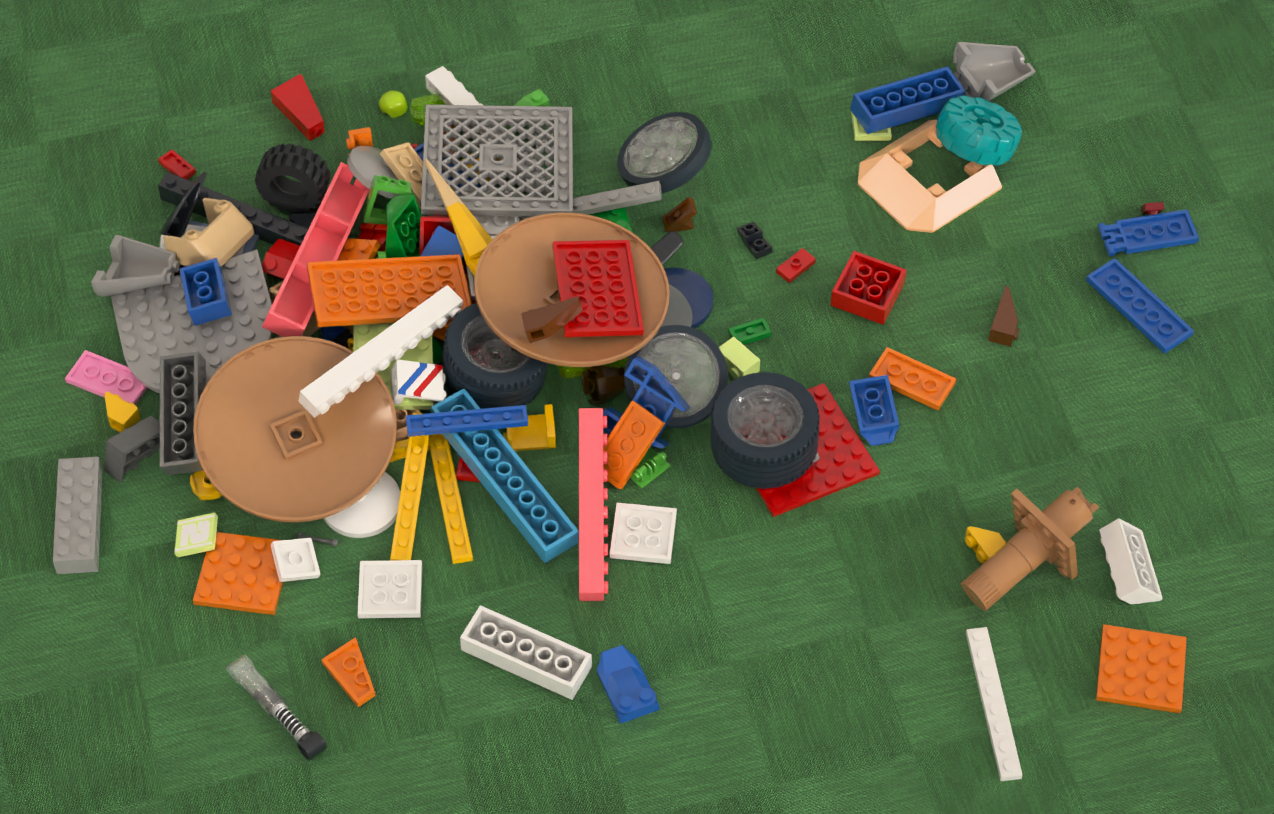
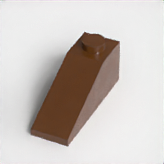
[988,286,1020,347]

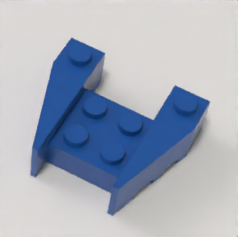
[603,357,691,448]

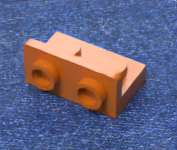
[346,127,373,156]

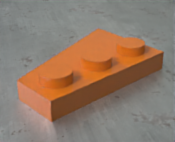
[321,637,375,707]

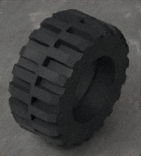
[255,143,330,214]

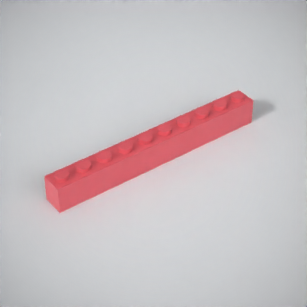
[579,408,608,601]

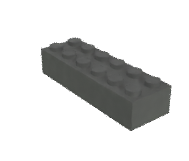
[160,351,206,475]

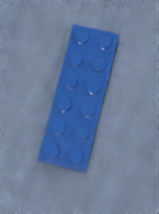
[1086,258,1194,354]

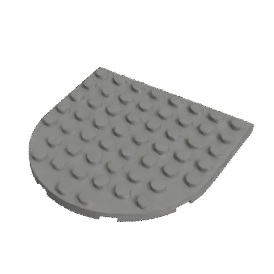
[111,250,273,393]

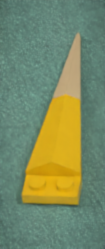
[425,159,493,276]

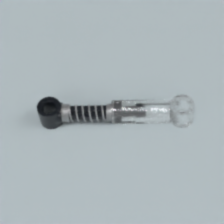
[226,654,327,761]

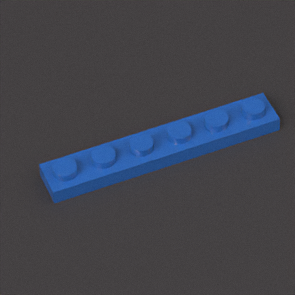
[406,405,528,437]

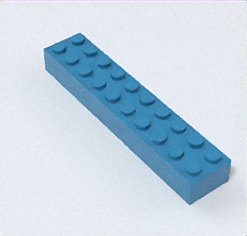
[431,389,579,563]

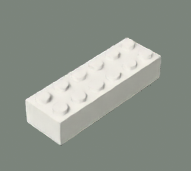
[460,605,592,700]

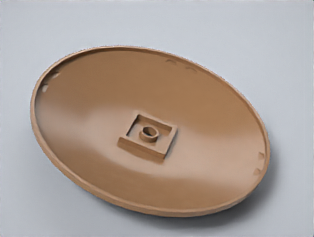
[474,213,670,367]
[193,336,397,522]

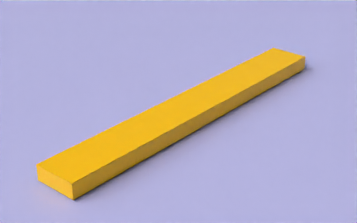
[390,412,430,561]
[429,434,473,564]

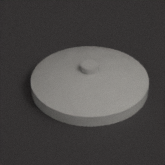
[347,146,400,199]

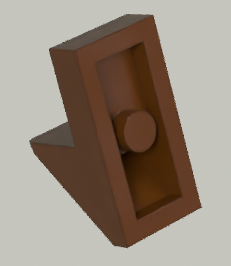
[663,197,697,233]

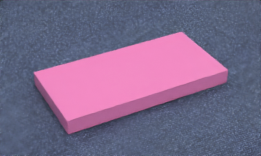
[65,350,148,405]

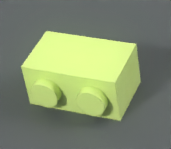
[719,337,760,379]

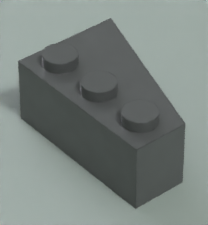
[104,416,160,483]

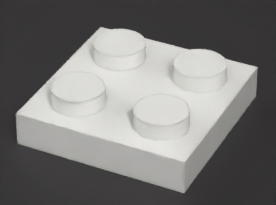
[270,538,321,582]

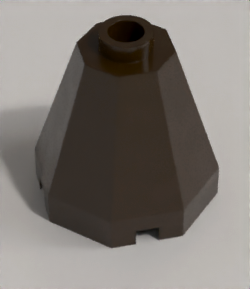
[581,365,626,405]

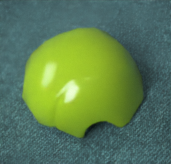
[379,90,408,118]

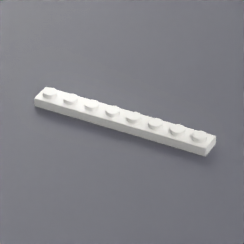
[966,627,1023,781]

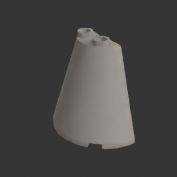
[953,42,1036,102]
[91,235,180,297]

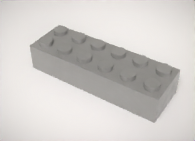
[53,457,103,574]

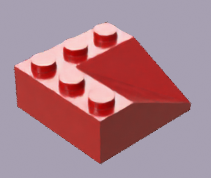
[830,251,907,325]

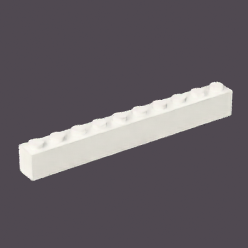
[425,66,548,194]
[298,285,463,418]

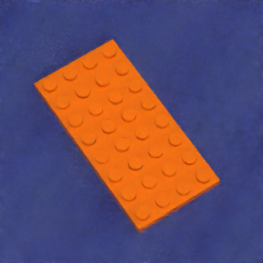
[307,255,472,327]

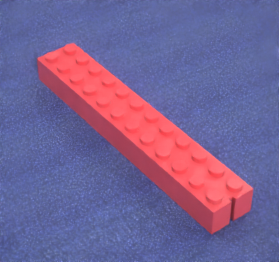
[262,162,370,337]

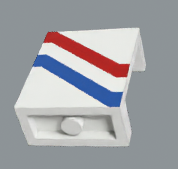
[391,360,446,405]

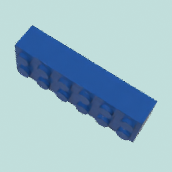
[850,67,965,134]

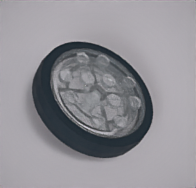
[617,112,712,194]
[624,325,728,429]

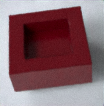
[1141,202,1164,216]

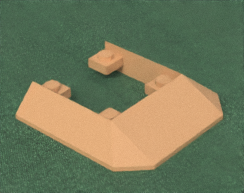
[858,120,1002,233]

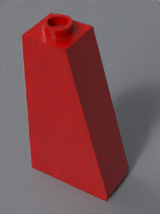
[271,74,325,141]

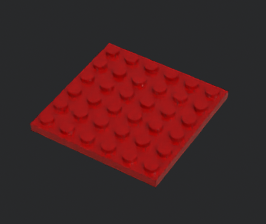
[734,383,880,517]

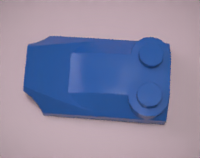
[849,375,899,446]
[597,645,659,724]

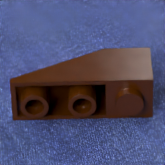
[521,297,583,343]

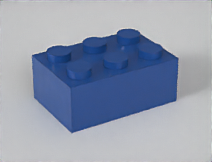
[180,258,232,326]

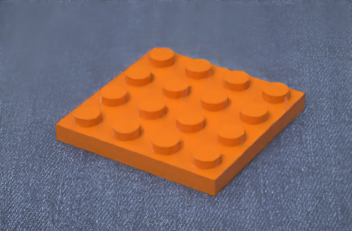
[193,532,283,615]
[1096,624,1187,713]

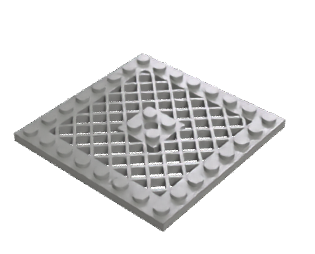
[421,105,573,216]

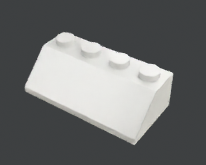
[1099,518,1163,604]

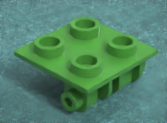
[630,447,671,489]

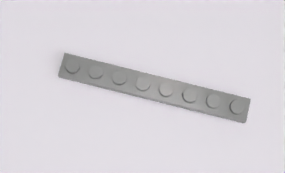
[519,181,661,222]

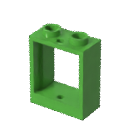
[363,175,412,225]

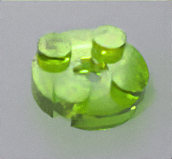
[410,94,445,127]

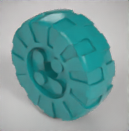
[935,96,1022,166]

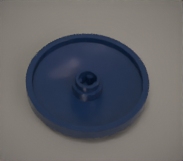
[664,268,713,328]

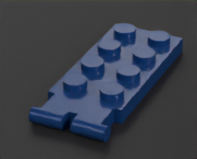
[1097,209,1199,256]

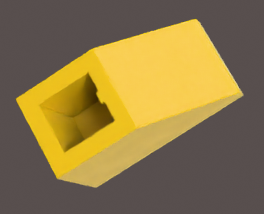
[104,391,141,433]
[965,526,1006,563]

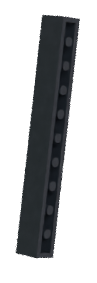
[158,172,308,246]

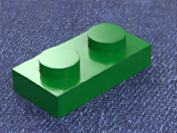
[728,318,771,345]

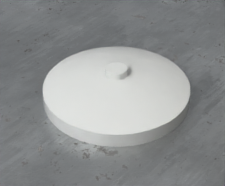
[324,472,400,538]

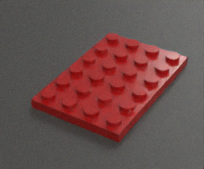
[552,240,644,337]

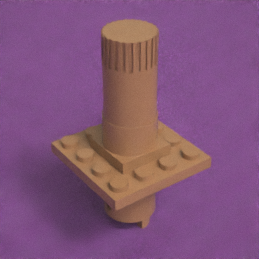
[961,487,1099,611]

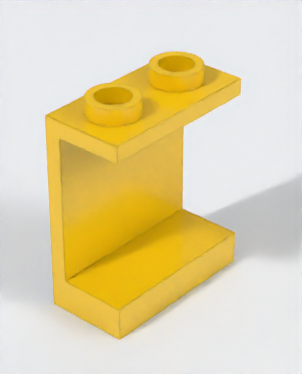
[503,404,556,451]

